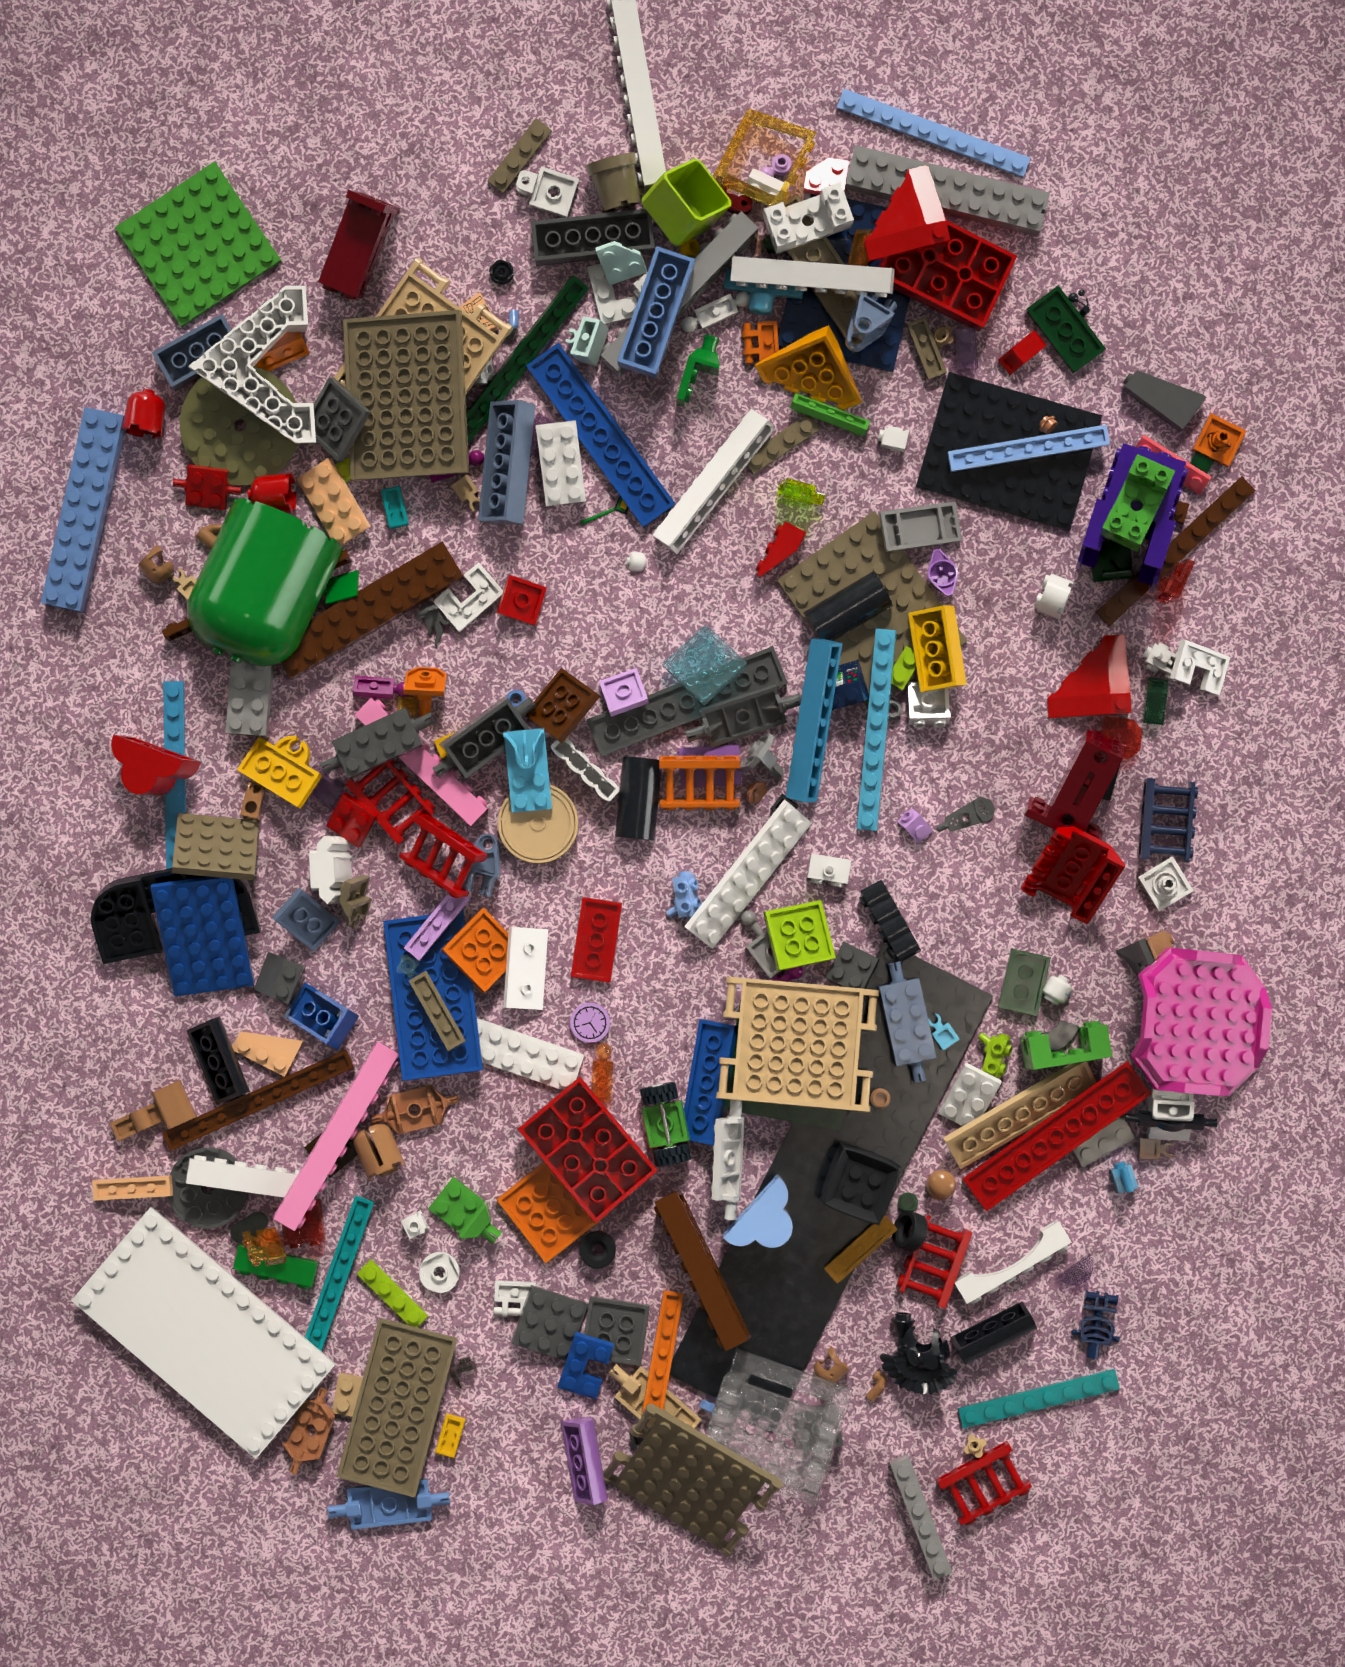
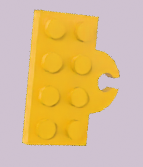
[237,736,323,809]

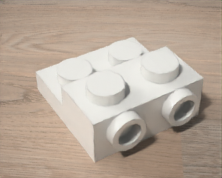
[907,682,950,728]

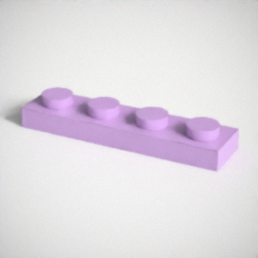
[404,894,471,961]

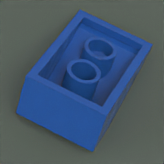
[284,982,359,1050]

